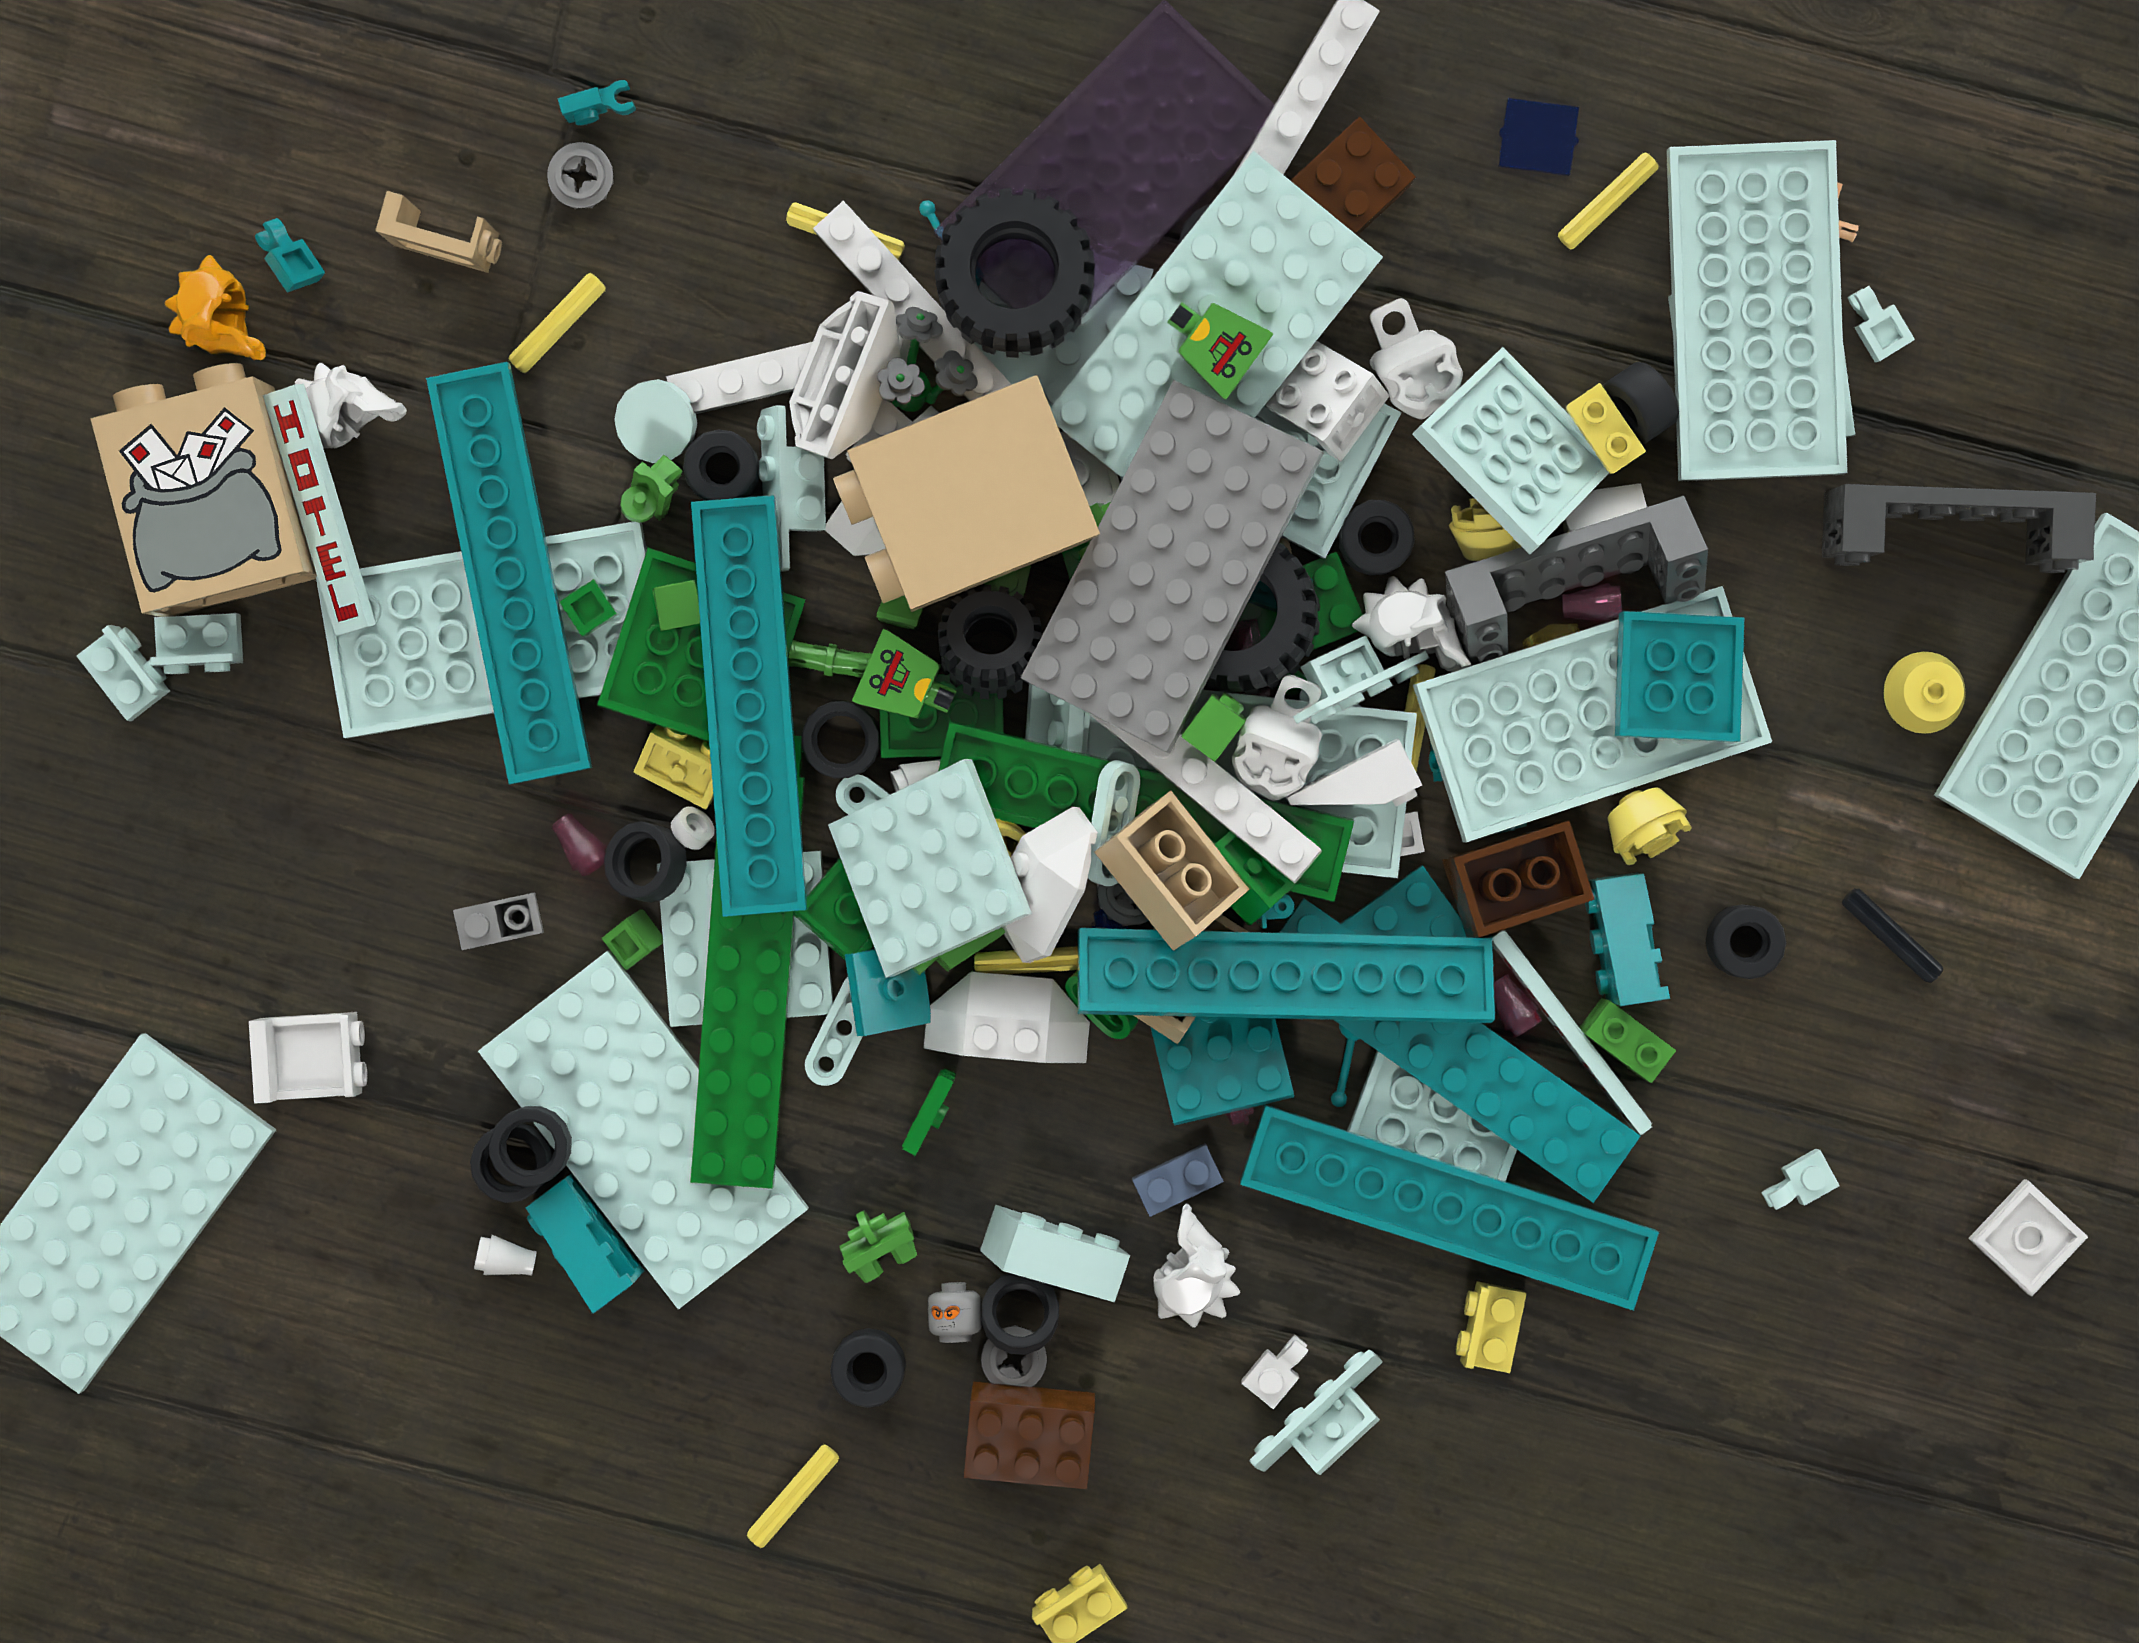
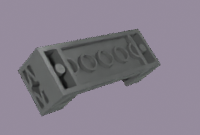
[1822,484,2096,573]
[1445,496,1708,666]

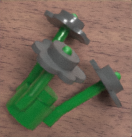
[877,307,978,412]

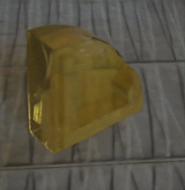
[1522,624,1580,649]

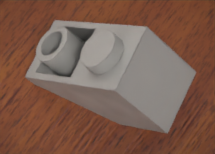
[453,892,544,950]

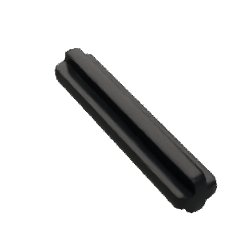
[1842,888,1943,983]

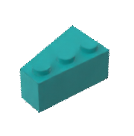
[1585,872,1670,1006]
[526,1173,644,1313]

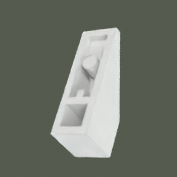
[1287,738,1422,806]

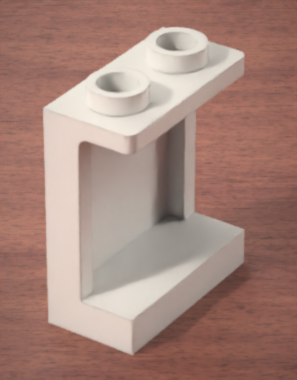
[249,1012,367,1103]

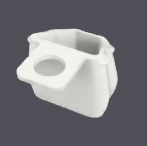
[1370,298,1463,419]
[1232,674,1322,801]

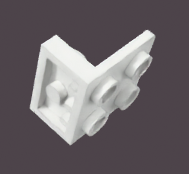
[1265,341,1389,462]

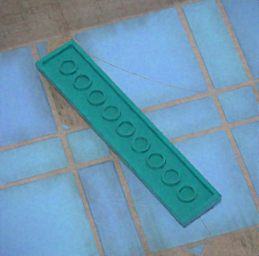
[426,362,592,784]
[691,495,807,917]
[1278,898,1641,1203]
[1078,928,1495,1023]
[1240,1105,1659,1311]

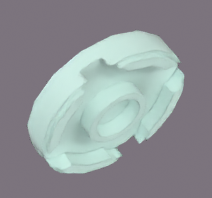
[615,379,697,463]

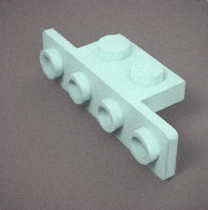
[757,405,826,572]
[1293,635,1429,724]
[1250,1349,1383,1475]

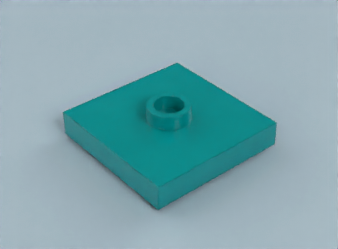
[845,949,931,1036]

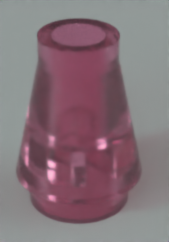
[1562,582,1622,622]
[552,814,606,876]
[1494,975,1543,1038]

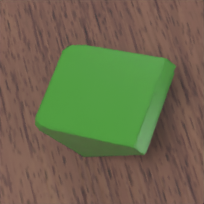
[652,580,700,631]
[876,595,924,631]
[602,910,663,971]

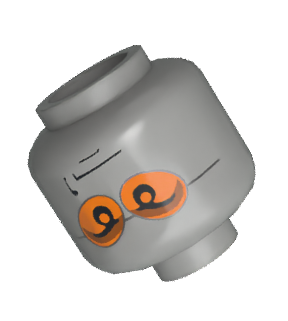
[928,1282,982,1343]

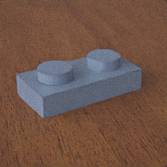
[1132,1143,1224,1217]

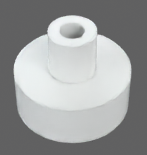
[671,807,715,850]

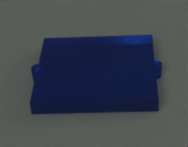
[1498,98,1579,176]

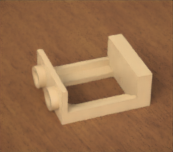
[376,191,502,273]

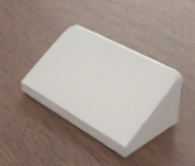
[1562,483,1647,534]

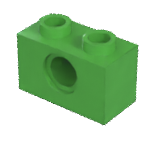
[1181,692,1246,762]
[1579,998,1676,1083]

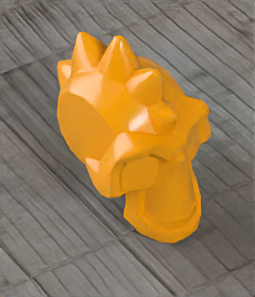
[165,255,266,360]

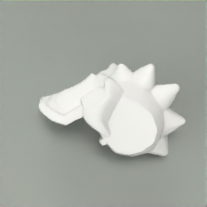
[295,363,407,448]
[1352,576,1471,672]
[1153,1203,1240,1327]

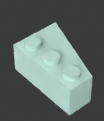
[980,1205,1130,1302]

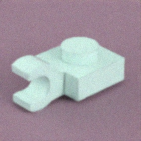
[1848,286,1915,363]
[1761,1149,1840,1210]

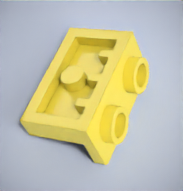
[1566,383,1646,474]
[634,725,714,809]
[1456,1281,1527,1373]
[1032,1564,1127,1643]

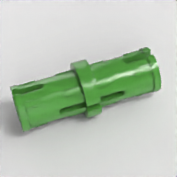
[788,640,872,678]

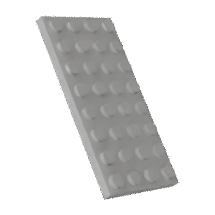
[1021,380,1324,754]

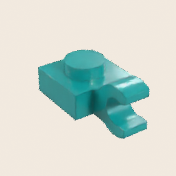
[557,80,636,125]
[255,218,325,293]

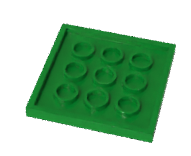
[597,548,806,742]

